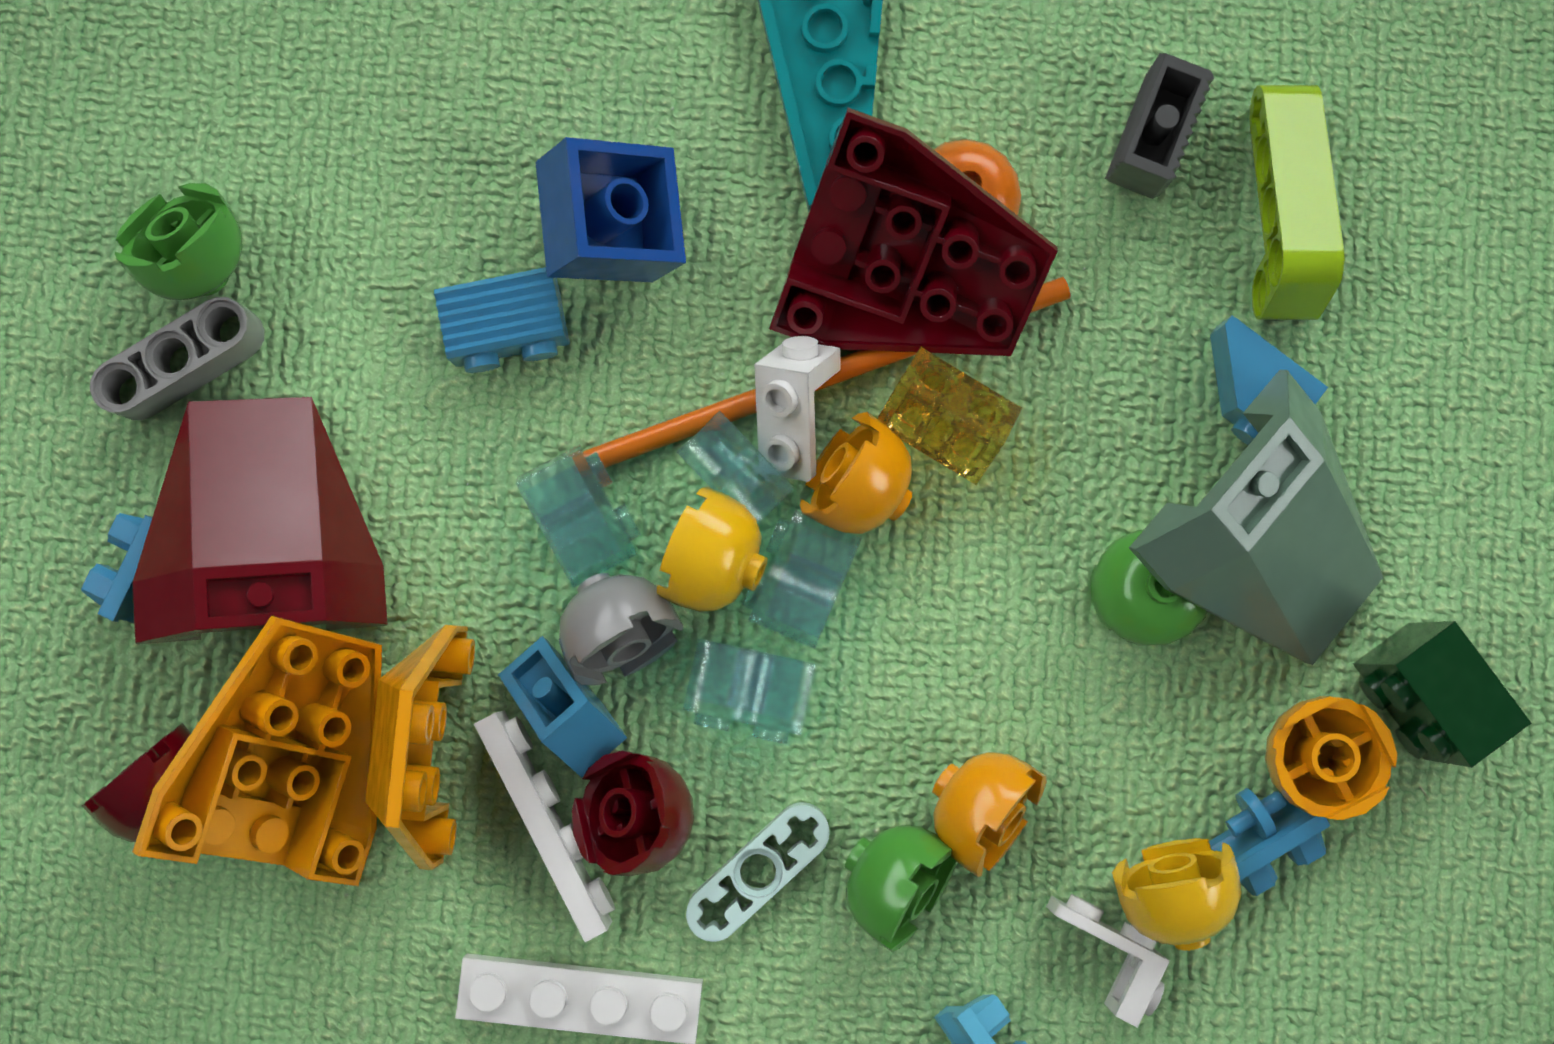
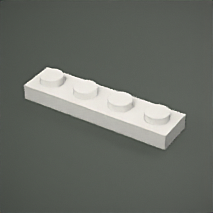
[474,710,615,942]
[455,953,703,1044]

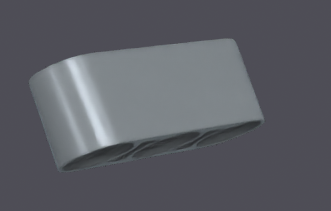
[90,297,265,420]

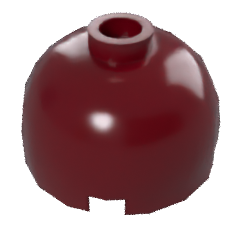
[82,723,191,842]
[572,750,694,876]

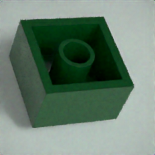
[1353,621,1531,768]

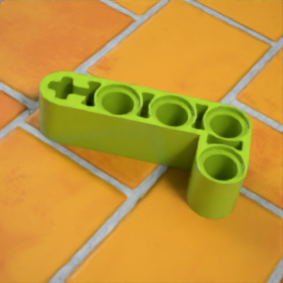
[1249,85,1345,320]

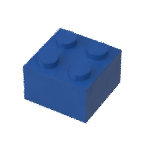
[535,137,686,283]

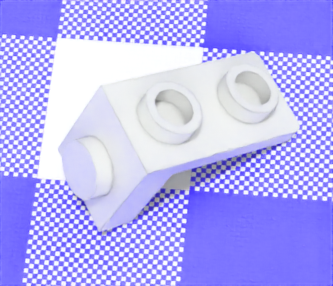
[754,336,841,482]
[1046,894,1170,1028]

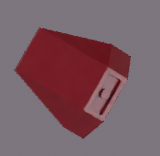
[769,108,1058,356]
[133,397,388,644]

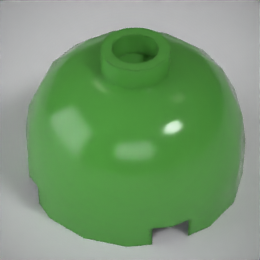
[115,183,243,300]
[1090,529,1208,646]
[845,825,957,952]

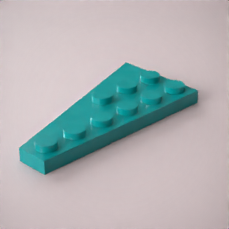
[757,0,883,212]

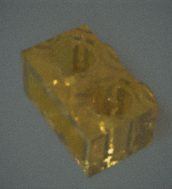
[877,347,1022,485]

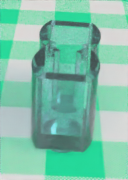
[516,444,641,588]
[742,510,862,649]
[683,639,816,744]

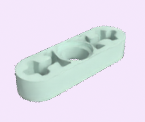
[686,802,829,942]

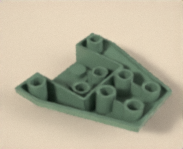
[1129,370,1383,665]

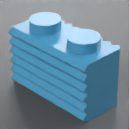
[434,267,570,373]

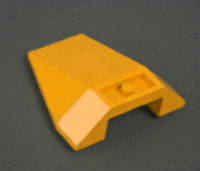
[132,616,382,886]
[365,625,475,870]

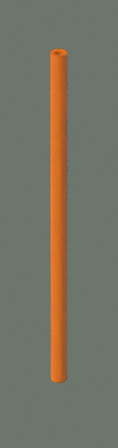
[570,277,1071,478]

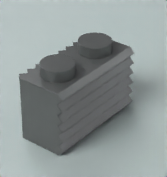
[1105,53,1214,199]

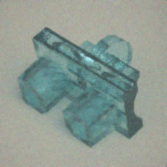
[677,411,794,524]

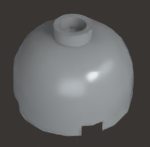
[559,573,683,685]

